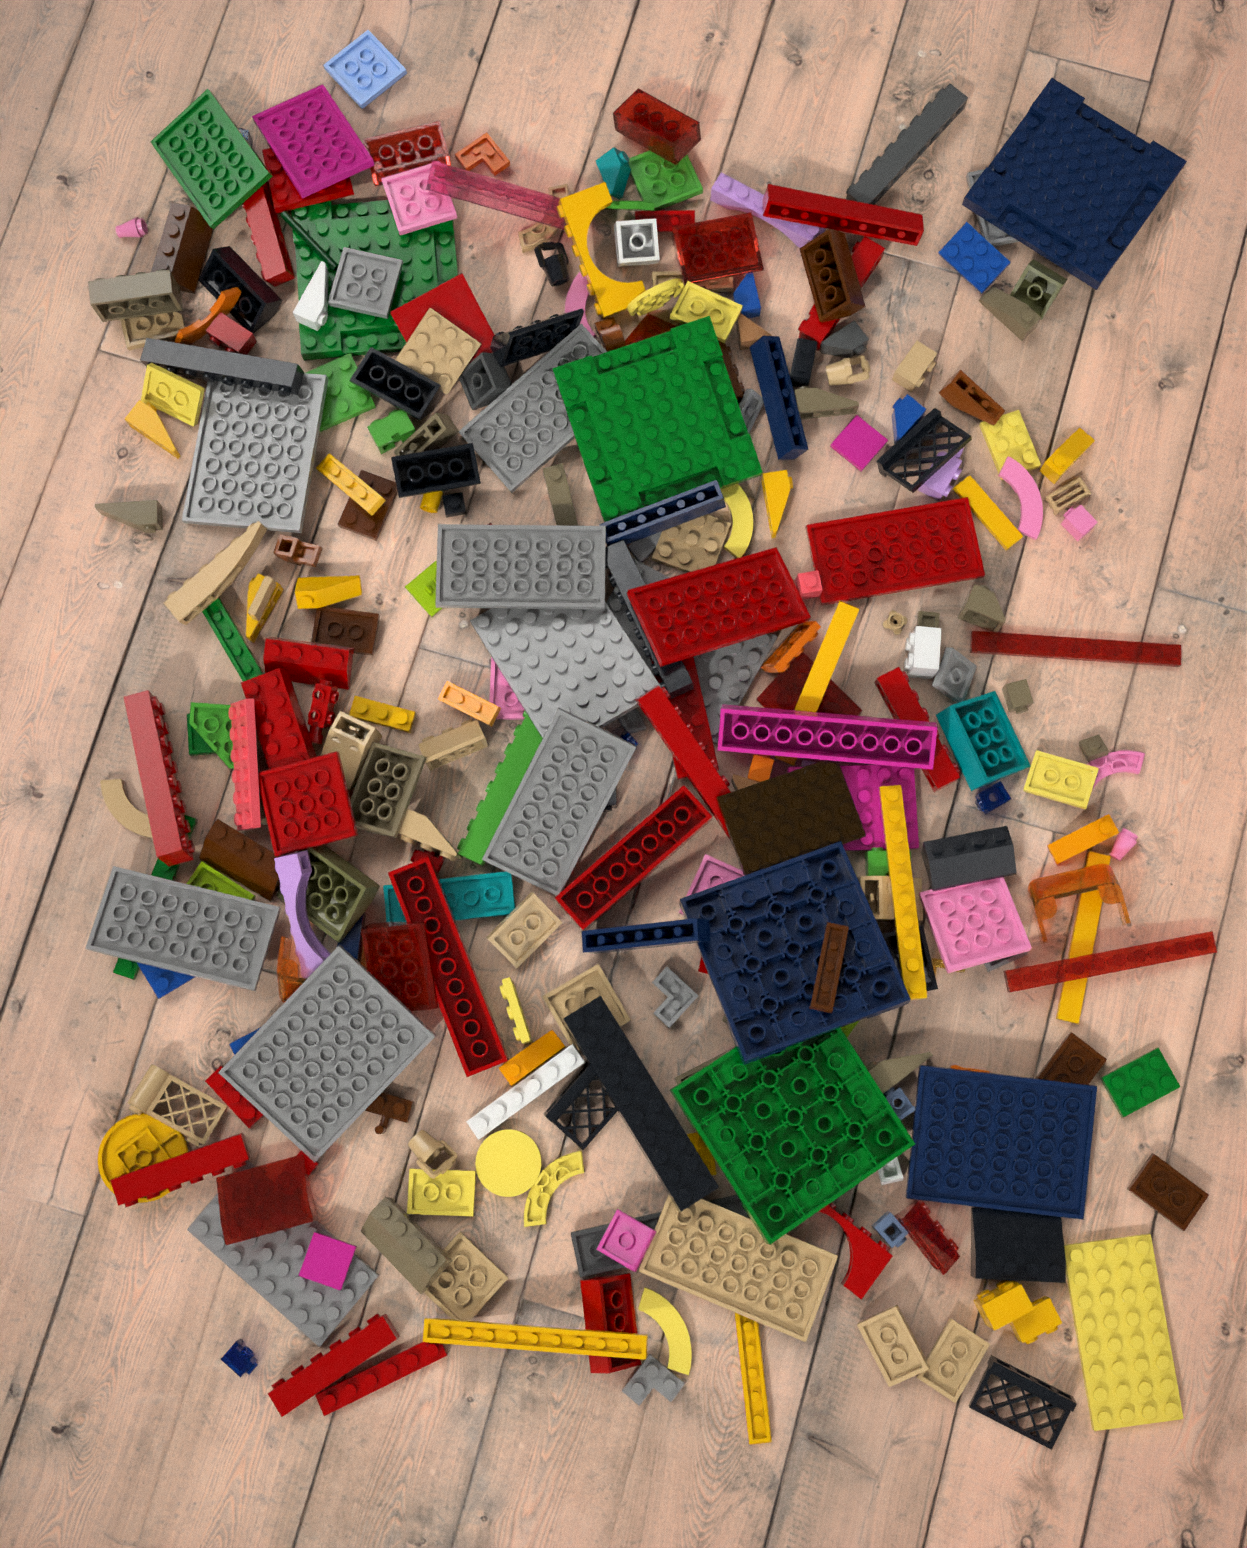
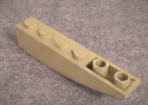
[164,521,267,625]

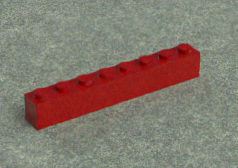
[762,184,924,246]
[635,685,731,840]

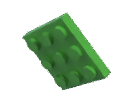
[628,139,703,211]
[306,353,376,432]

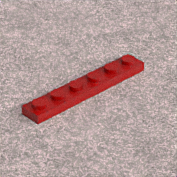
[315,1341,448,1416]

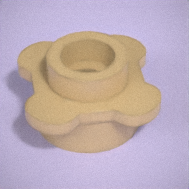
[883,610,908,635]

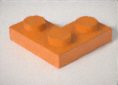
[455,132,511,176]

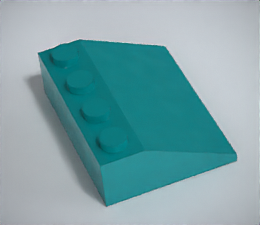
[936,691,1031,791]

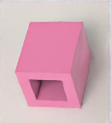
[1061,504,1098,542]

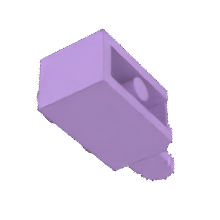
[918,448,964,502]

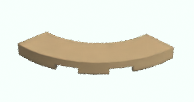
[518,184,569,253]
[100,779,152,838]

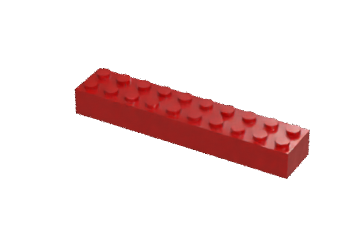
[388,856,509,1077]

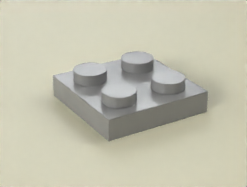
[932,647,977,703]

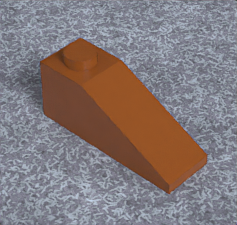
[939,370,1005,426]

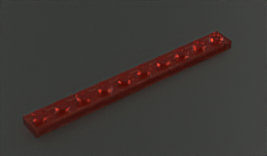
[970,631,1181,667]
[1003,931,1217,992]

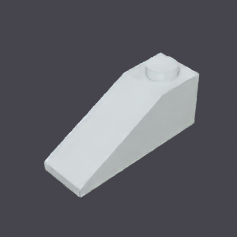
[293,261,329,331]

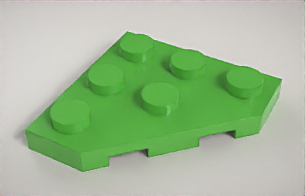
[189,702,234,769]

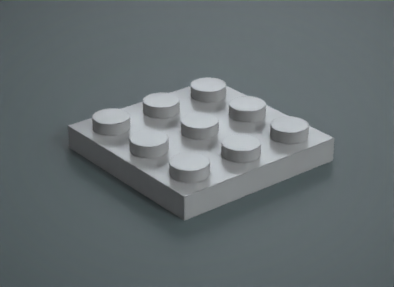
[328,247,403,319]

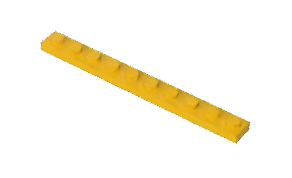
[879,785,927,1000]
[423,1317,648,1360]

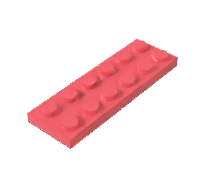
[228,699,261,831]

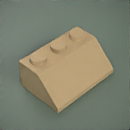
[418,719,488,771]

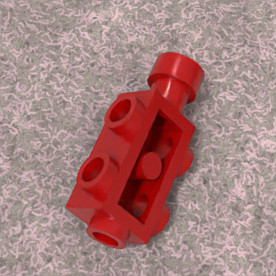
[307,679,339,744]

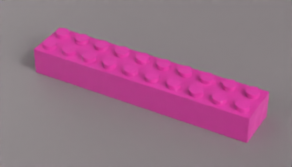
[718,704,937,770]

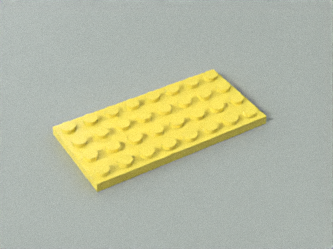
[1064,1234,1184,1431]

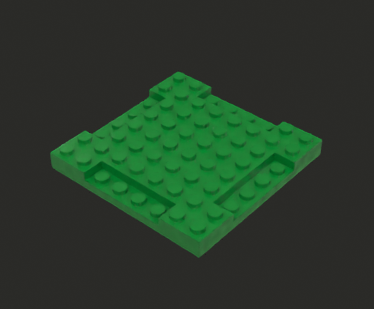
[291,190,458,361]
[552,316,763,522]
[670,1028,915,1245]

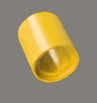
[420,491,443,513]

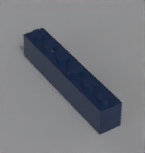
[750,336,809,460]
[599,480,726,546]
[582,918,711,954]

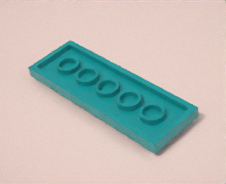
[383,871,515,929]

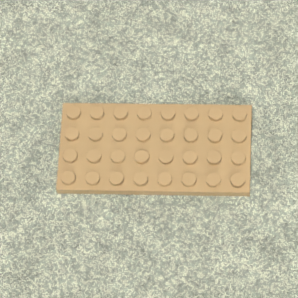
[638,1195,838,1342]

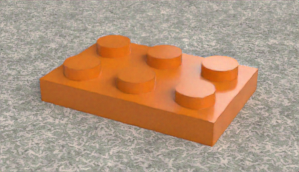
[760,621,821,673]

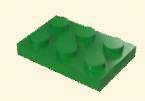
[1100,1048,1180,1117]

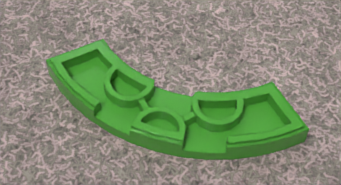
[604,201,655,211]

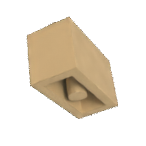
[892,340,937,393]

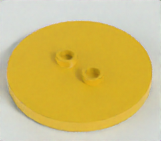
[98,1113,189,1203]

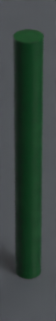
[280,211,338,272]

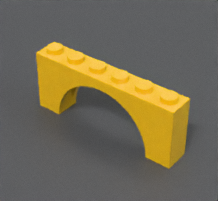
[557,182,646,319]

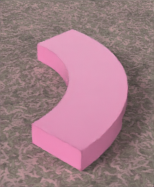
[565,272,596,338]
[998,456,1043,540]
[1086,750,1145,788]

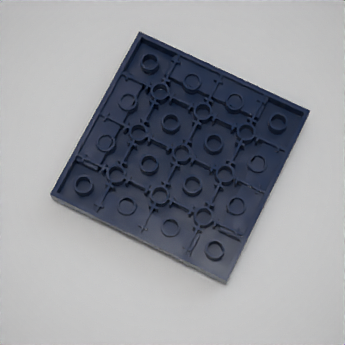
[962,78,1187,290]
[679,841,911,1065]

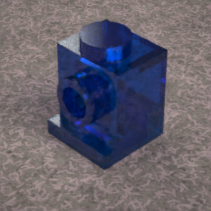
[975,781,1011,815]
[221,1339,258,1378]

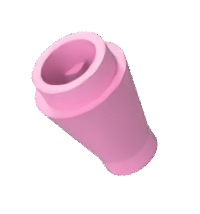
[116,217,148,238]
[1109,828,1138,861]

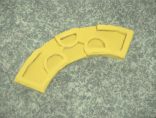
[721,484,753,558]
[524,1150,585,1227]
[638,1287,692,1375]

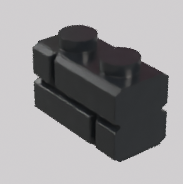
[790,338,818,387]

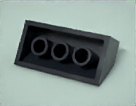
[198,246,282,334]
[350,347,443,420]
[391,443,481,498]
[921,826,1017,891]

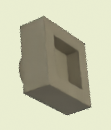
[917,611,940,628]
[1079,734,1109,762]

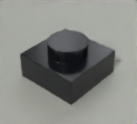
[442,492,466,518]

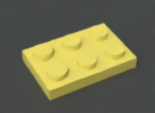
[670,281,743,343]
[141,363,205,427]
[979,410,1041,480]
[1023,750,1099,810]
[499,977,533,1044]
[407,1168,476,1216]

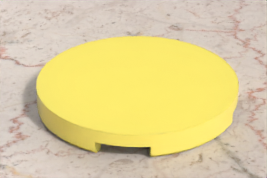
[627,278,685,316]
[475,1129,542,1197]

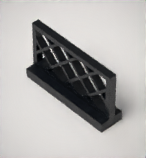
[876,408,972,493]
[544,1064,617,1150]
[969,1355,1077,1450]

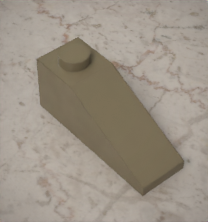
[979,286,1041,341]
[794,386,859,420]
[394,413,459,456]
[543,463,578,526]
[95,500,163,533]
[865,1052,933,1094]

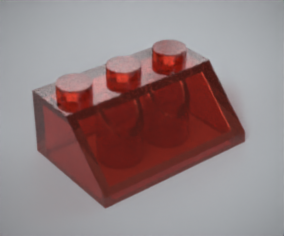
[894,1200,960,1275]

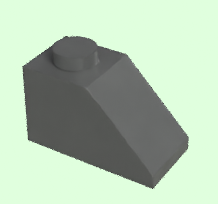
[820,320,869,358]

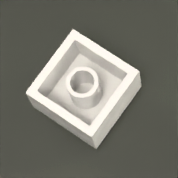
[614,219,660,267]
[904,626,941,679]

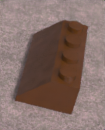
[151,202,214,294]
[799,229,866,322]
[199,819,280,902]

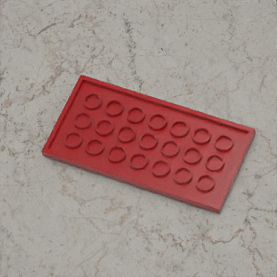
[805,497,985,606]
[627,547,811,667]

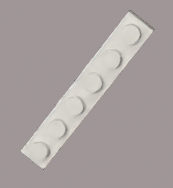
[466,1044,586,1140]

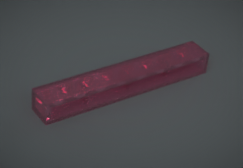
[426,161,566,230]

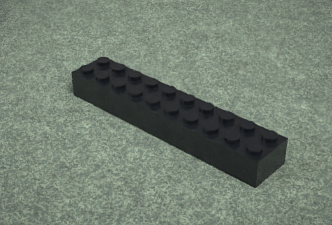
[563,996,719,1213]

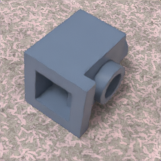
[883,1087,916,1120]
[871,1211,908,1248]

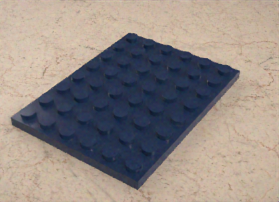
[905,1065,1097,1220]

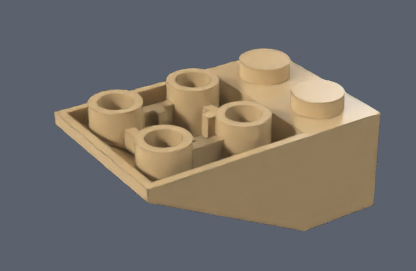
[321,711,382,790]
[398,809,462,862]
[858,876,923,922]

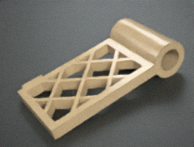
[127,1064,227,1147]

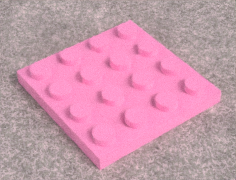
[919,877,1032,974]

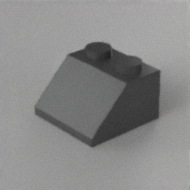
[459,353,512,410]

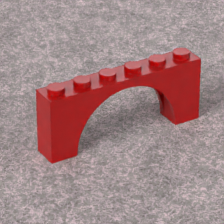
[818,1202,893,1300]

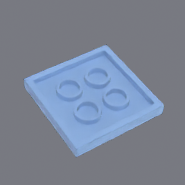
[323,30,407,109]

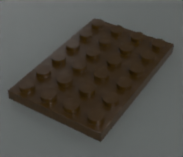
[716,760,866,876]

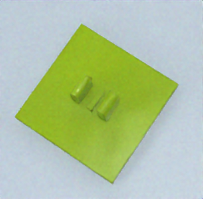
[405,561,442,617]

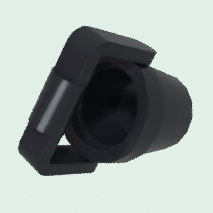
[534,242,570,287]

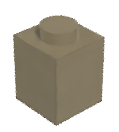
[1002,679,1034,714]

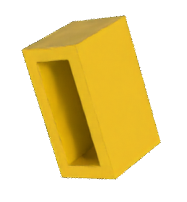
[1009,1296,1062,1344]

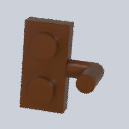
[365,1092,414,1134]

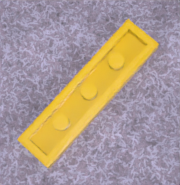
[316,453,386,515]
[953,475,1023,551]

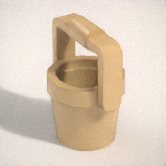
[825,355,871,386]
[408,1130,457,1179]

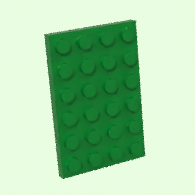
[150,89,272,229]

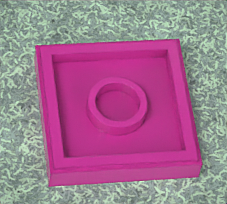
[830,415,888,472]
[596,1209,657,1272]
[298,1232,357,1291]

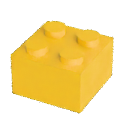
[973,1280,1035,1331]

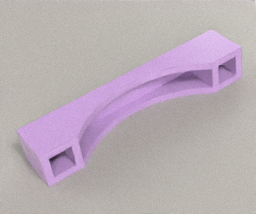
[710,172,826,248]
[274,850,331,982]

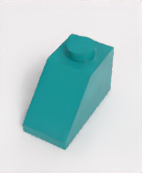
[595,147,631,200]

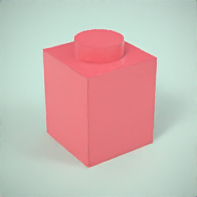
[795,570,822,600]

